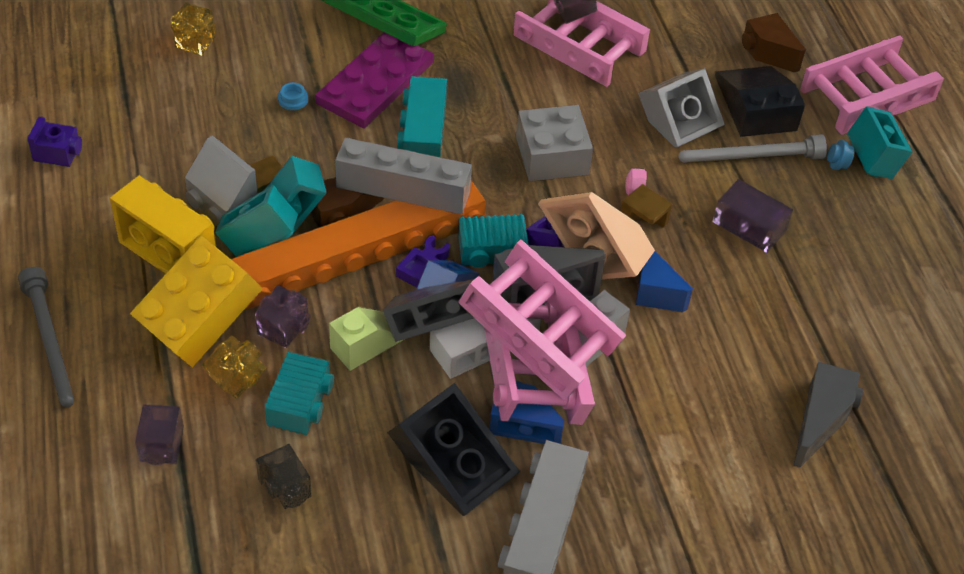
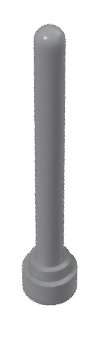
[679,134,827,163]

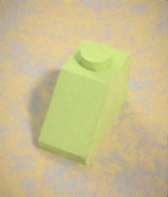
[329,307,405,371]

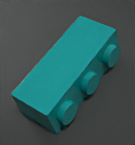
[397,76,447,158]

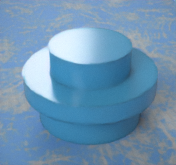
[278,82,308,110]
[827,139,854,170]

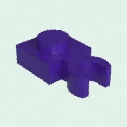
[396,235,450,288]

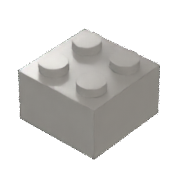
[516,105,593,181]

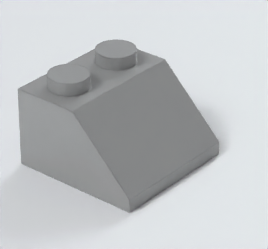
[638,68,725,147]
[185,135,258,226]

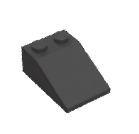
[493,245,606,305]

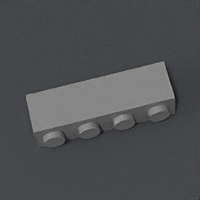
[335,138,472,214]
[498,440,589,574]

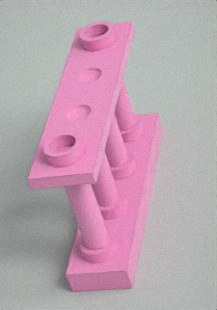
[513,0,650,87]
[800,35,944,135]
[458,240,626,401]
[484,302,595,425]

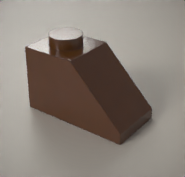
[742,13,806,72]

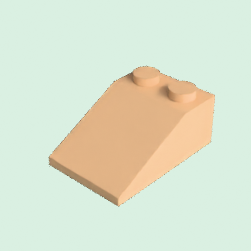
[538,192,655,279]

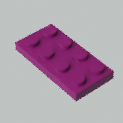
[315,32,434,129]

